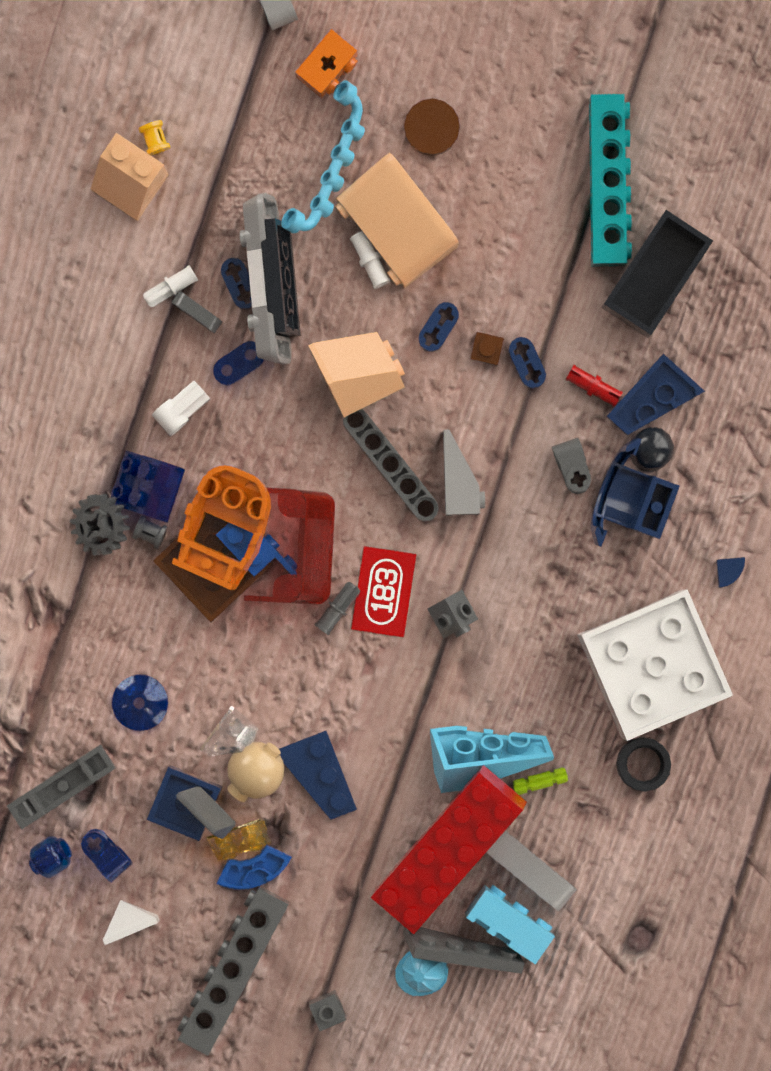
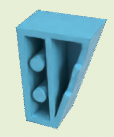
[465,885,555,964]

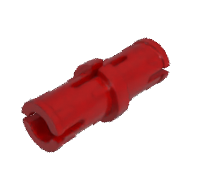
[565,365,623,407]

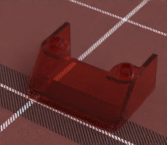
[244,488,335,605]

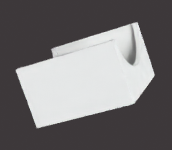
[577,590,733,741]

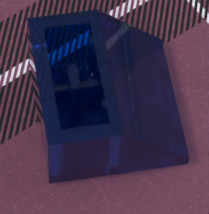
[110,450,185,523]

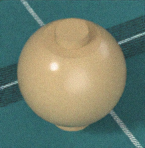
[227,742,284,802]

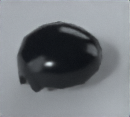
[630,427,674,472]

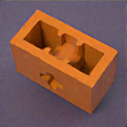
[295,29,358,99]

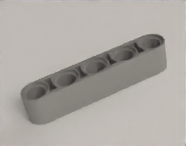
[486,830,577,911]

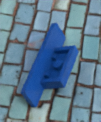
[216,523,299,578]

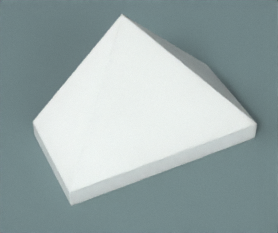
[103,900,159,945]

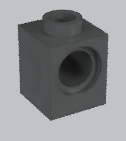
[309,990,347,1031]

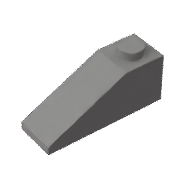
[443,430,485,516]

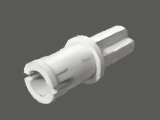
[143,265,198,307]

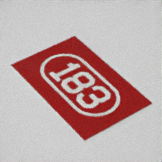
[351,546,417,637]

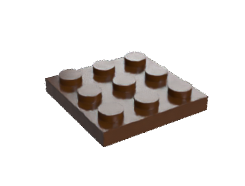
[153,513,273,623]

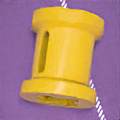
[138,120,171,156]

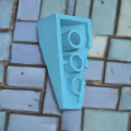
[430,726,554,793]

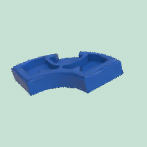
[216,845,292,889]

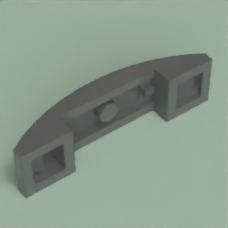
[7,744,116,829]

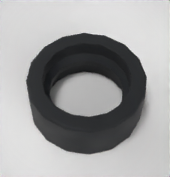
[616,737,672,792]

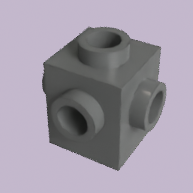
[427,590,478,638]

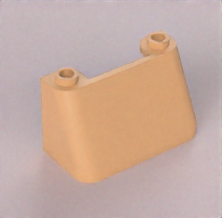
[335,153,459,289]

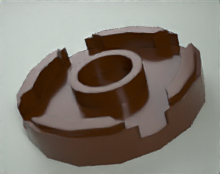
[404,98,460,155]

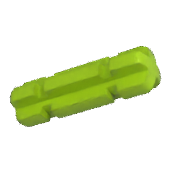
[513,767,568,795]

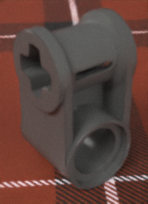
[551,437,591,494]

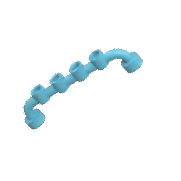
[281,80,365,233]

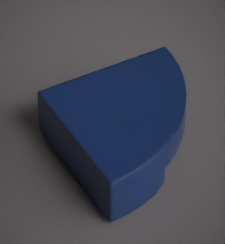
[716,557,745,588]

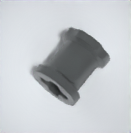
[132,515,168,549]

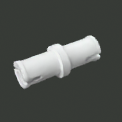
[350,231,390,289]

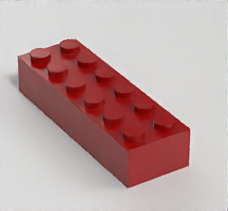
[370,765,527,934]

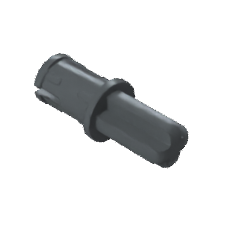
[315,582,360,635]

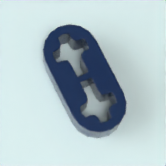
[221,258,252,310]
[419,302,459,352]
[508,337,546,389]

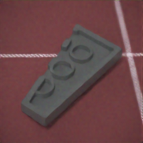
[403,927,525,974]

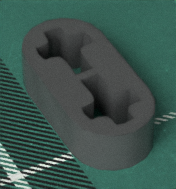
[171,291,222,333]

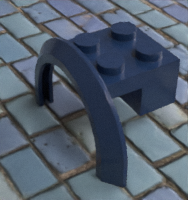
[590,438,680,547]

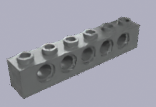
[177,886,289,1056]

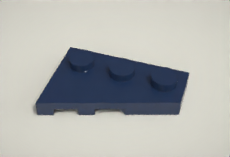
[606,354,705,435]
[279,730,357,820]

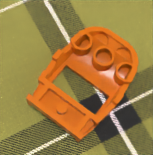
[172,465,271,590]

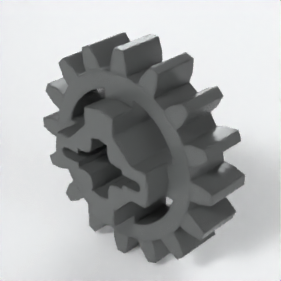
[70,494,130,556]

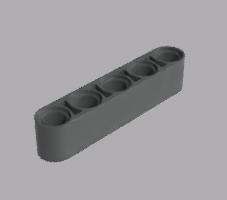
[343,409,439,522]

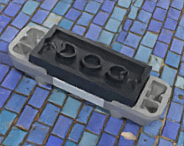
[240,193,301,365]

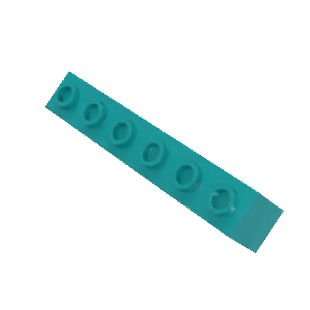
[589,94,632,267]

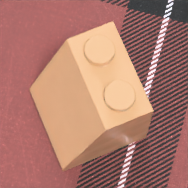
[91,133,169,221]
[308,332,405,417]

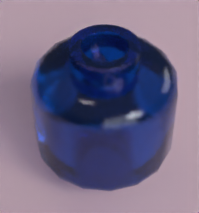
[29,836,72,878]

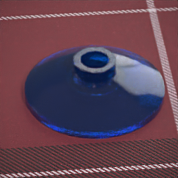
[112,675,168,731]

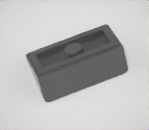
[176,787,236,839]

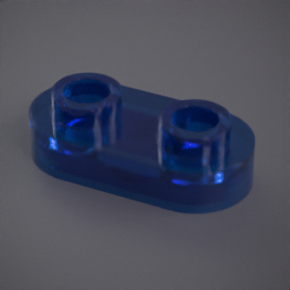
[213,341,264,386]

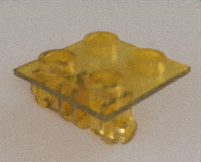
[206,819,272,861]

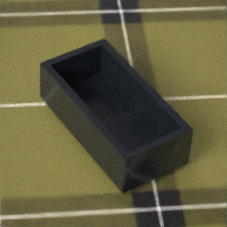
[601,210,713,338]

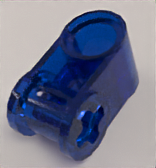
[81,829,133,883]

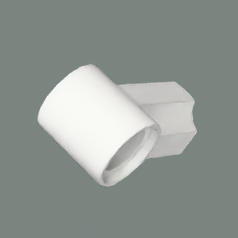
[152,381,210,436]

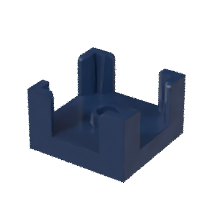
[147,765,223,841]

